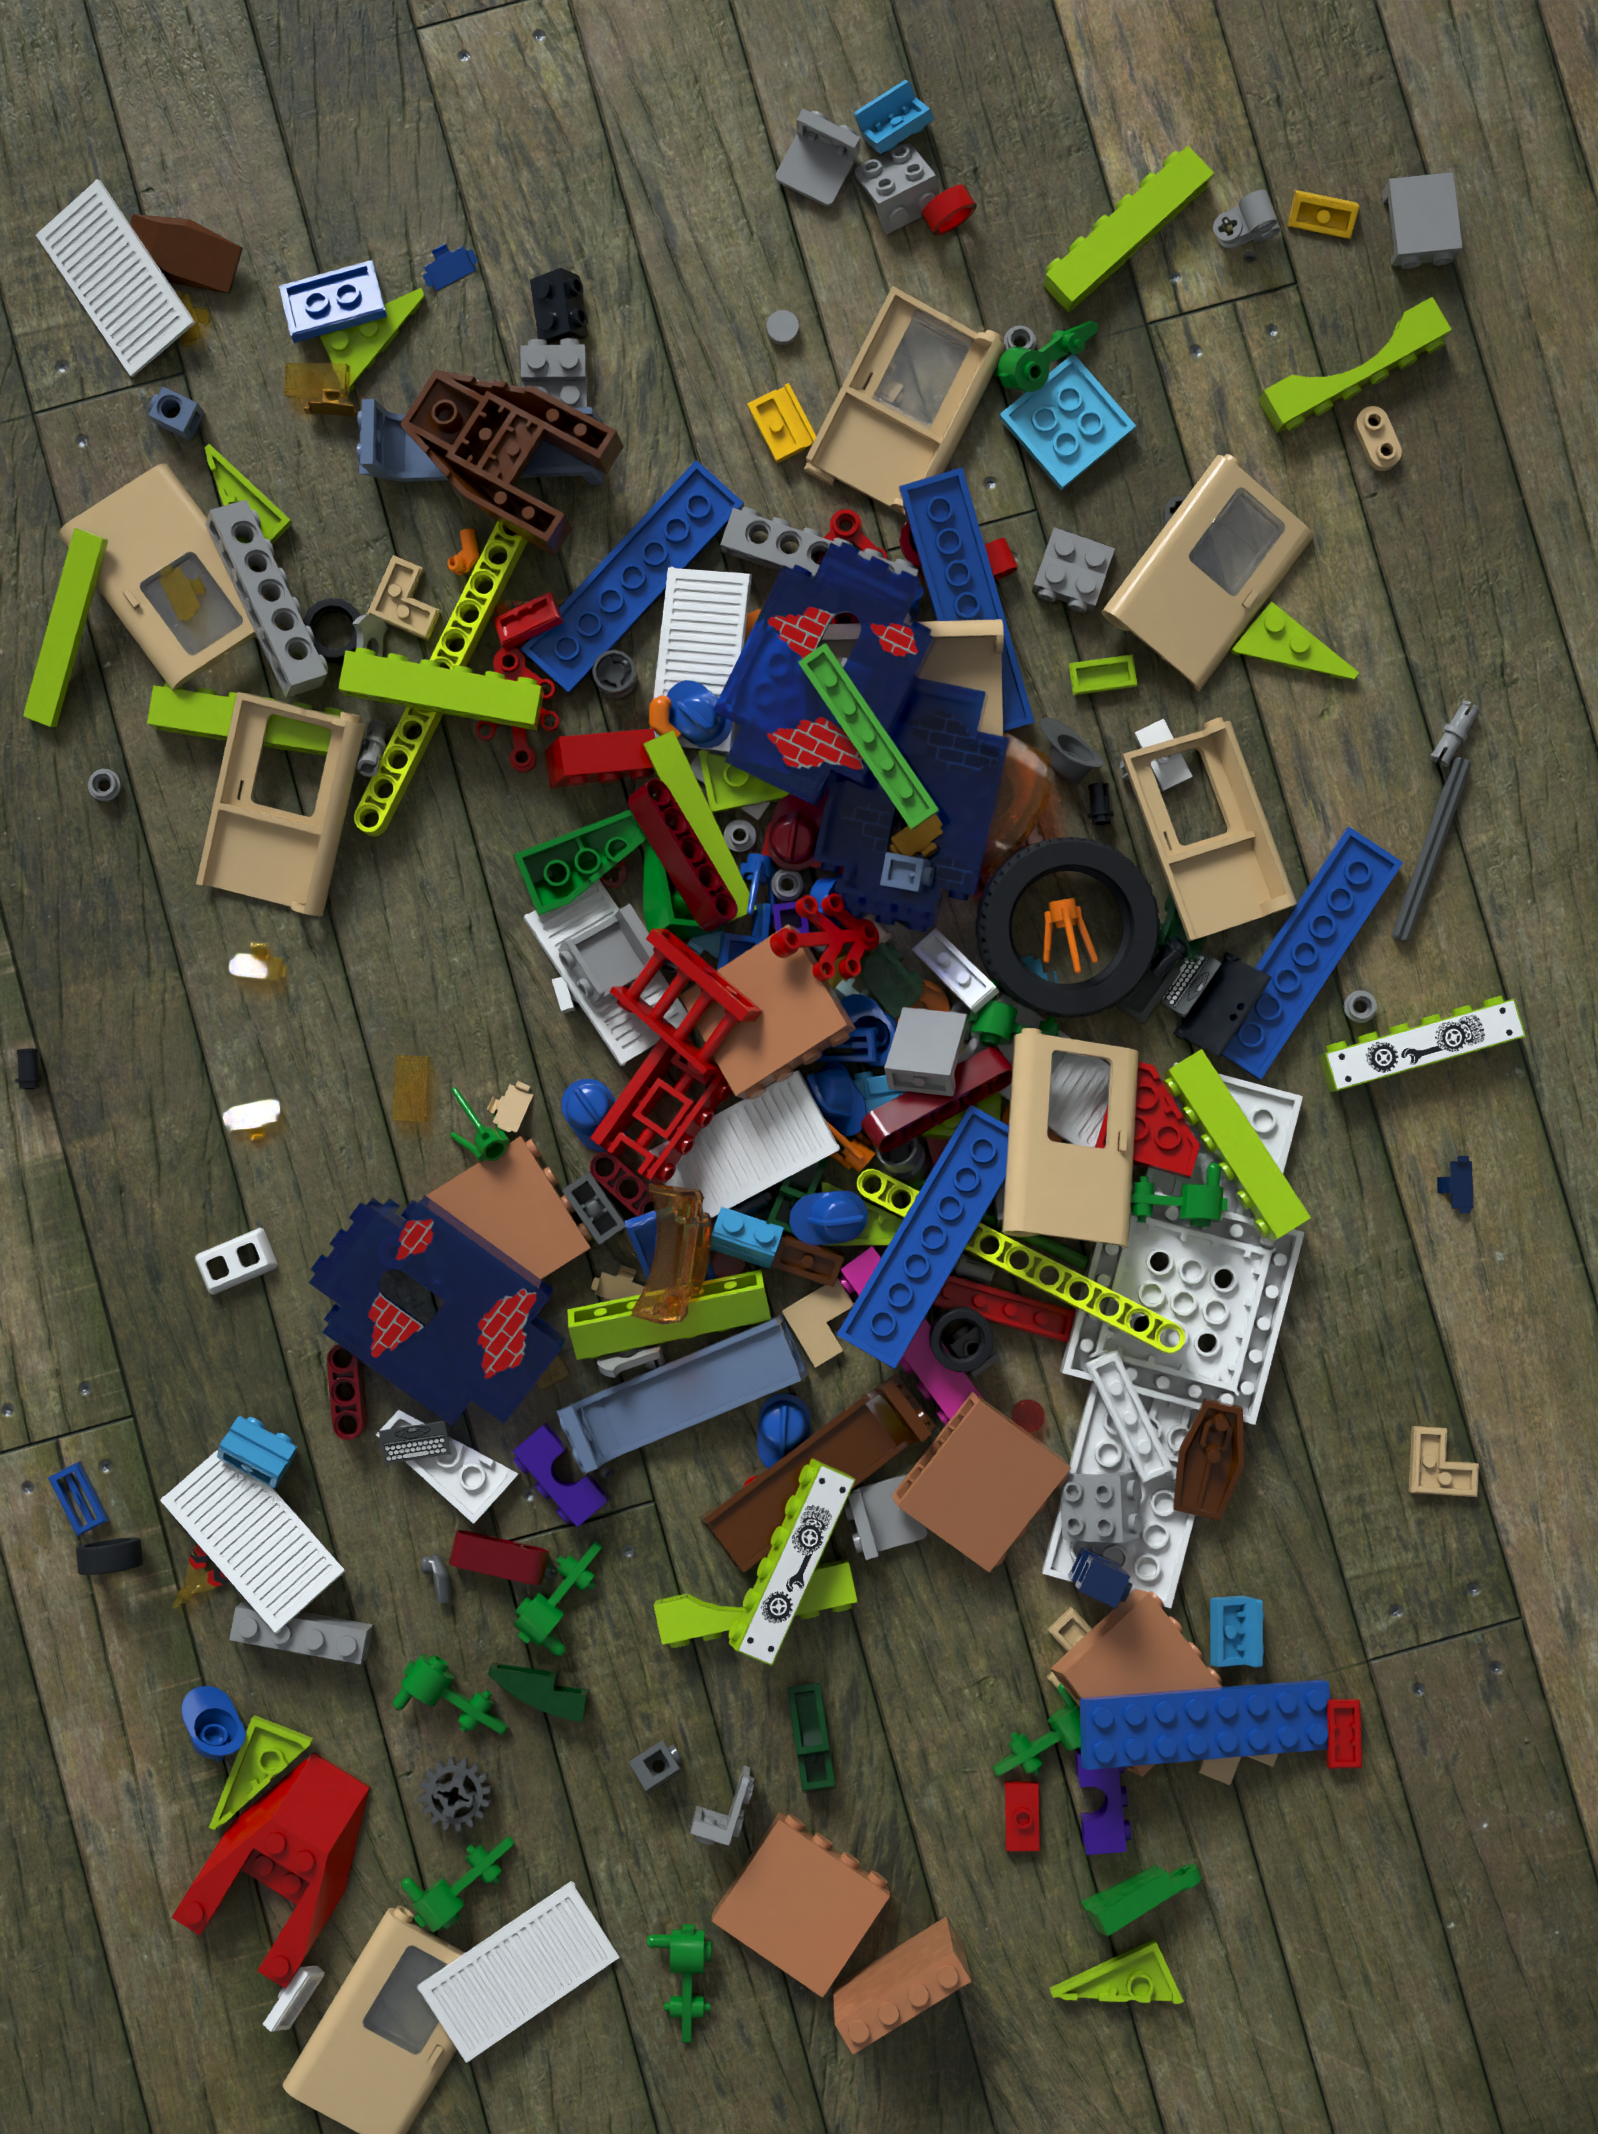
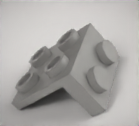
[776,108,861,207]
[854,143,940,235]
[1060,1471,1142,1543]
[844,1474,927,1560]
[690,1766,754,1846]

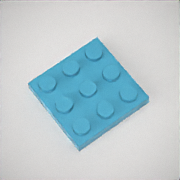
[999,354,1136,491]

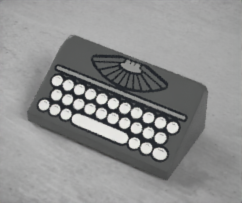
[1160,946,1222,1018]
[379,1421,451,1464]

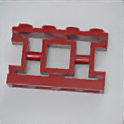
[590,1038,732,1187]

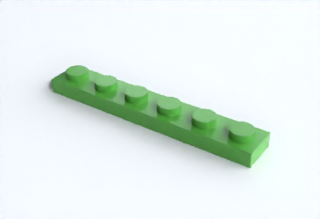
[798,643,940,830]

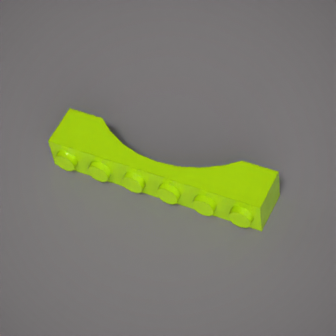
[1258,297,1452,433]
[654,1558,858,1648]

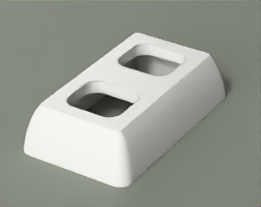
[195,1228,278,1295]

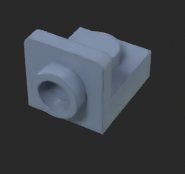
[880,852,934,893]

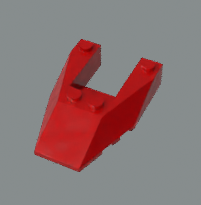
[171,1752,370,1989]

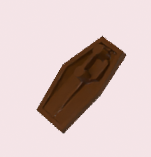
[130,214,243,294]
[1173,1398,1244,1520]

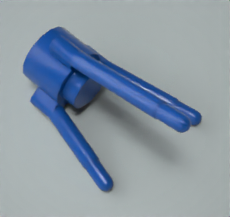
[723,853,777,926]

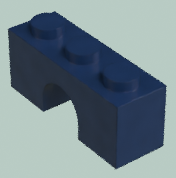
[1068,1546,1132,1608]

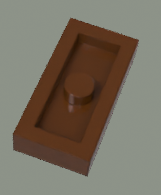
[771,1233,845,1287]

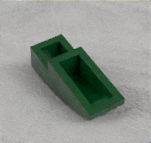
[766,1156,829,1238]
[488,1662,589,1722]
[787,1682,836,1793]

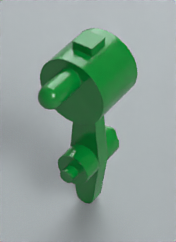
[993,321,1098,392]
[968,981,1060,1058]
[1131,1163,1228,1228]
[513,1541,602,1656]
[393,1654,509,1735]
[992,1684,1081,1776]
[401,1835,515,1932]
[646,1924,712,2043]

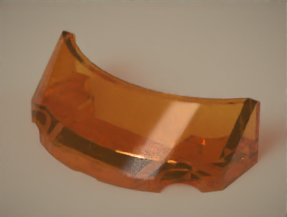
[943,733,1052,871]
[631,1184,712,1325]

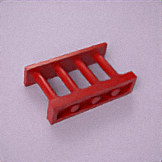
[609,928,762,1075]

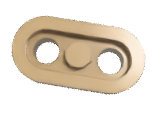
[1354,406,1402,471]

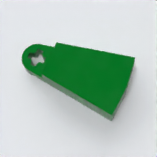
[1081,1864,1202,1936]

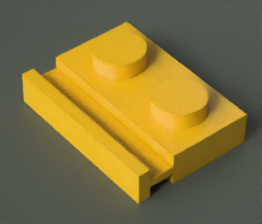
[747,383,817,464]

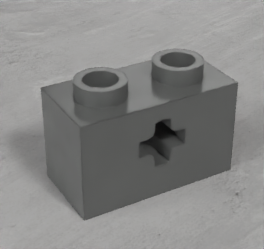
[562,1171,626,1245]

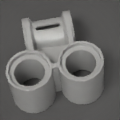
[1213,190,1281,249]

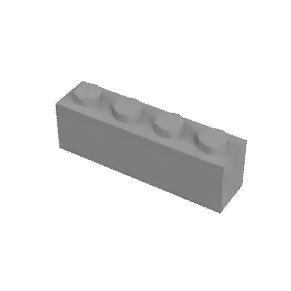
[229,1601,373,1664]

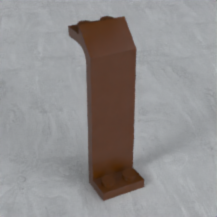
[700,1373,936,1573]

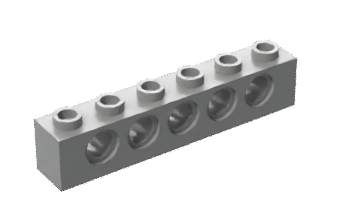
[205,500,328,698]
[720,507,919,614]

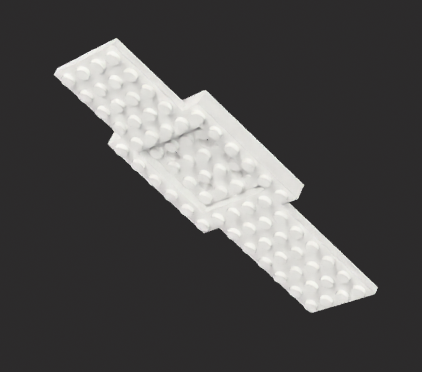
[1042,1062,1305,1608]

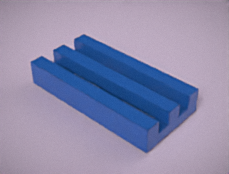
[816,1027,880,1062]
[48,1461,110,1537]

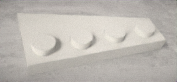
[376,1410,519,1524]

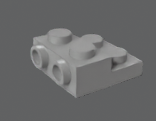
[520,338,588,408]
[1032,527,1115,613]

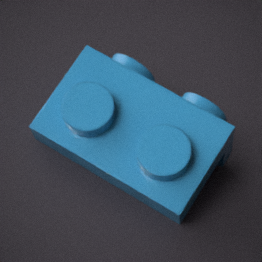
[854,80,934,154]
[1210,1595,1264,1667]

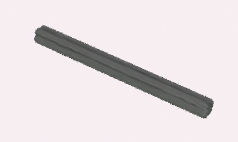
[1392,757,1472,942]

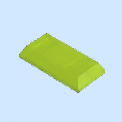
[1068,654,1137,696]

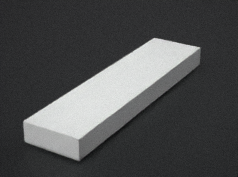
[1086,1349,1173,1484]

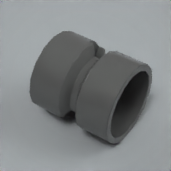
[593,650,638,701]
[876,1137,930,1184]

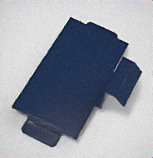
[1437,1156,1474,1213]

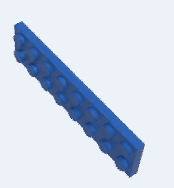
[521,460,744,695]
[898,467,1034,732]
[1221,827,1403,1080]
[837,1105,1009,1370]
[1080,1680,1330,1770]

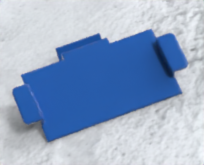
[423,243,478,291]

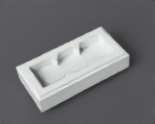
[1133,719,1193,792]
[263,1966,325,2032]

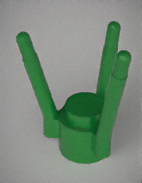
[450,1087,510,1162]

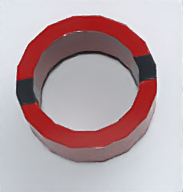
[921,184,977,236]

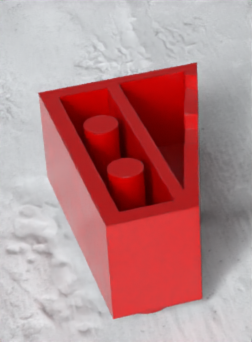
[544,728,655,789]

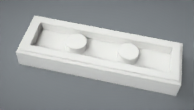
[912,928,999,1014]

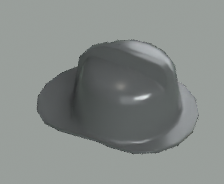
[1040,717,1104,786]

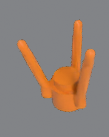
[1043,898,1098,974]
[825,1120,876,1172]

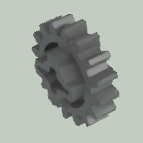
[418,1755,492,1831]

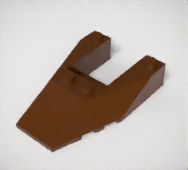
[400,370,624,556]

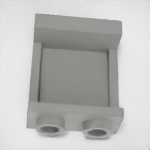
[1382,172,1463,269]
[558,904,654,1005]
[884,1007,970,1096]

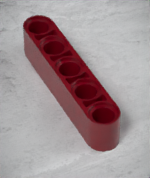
[628,779,738,932]
[861,1046,1012,1153]

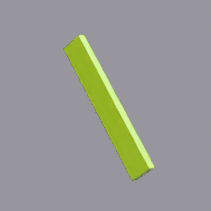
[23,528,109,727]
[643,730,757,923]

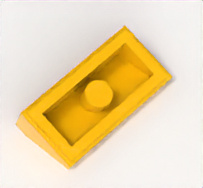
[1288,190,1360,239]

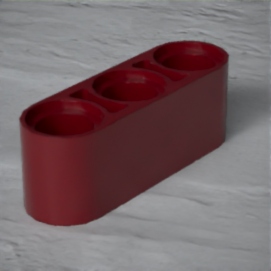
[590,1152,669,1217]
[327,1342,368,1440]
[449,1530,549,1585]

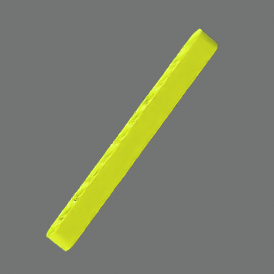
[354,521,528,837]
[857,1169,1185,1354]

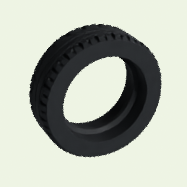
[975,837,1160,1018]

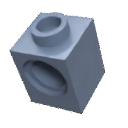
[148,387,205,441]

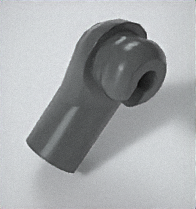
[421,1554,453,1603]

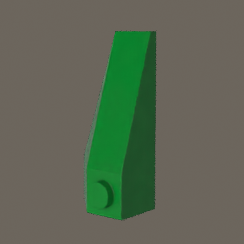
[513,809,647,916]
[643,839,724,940]

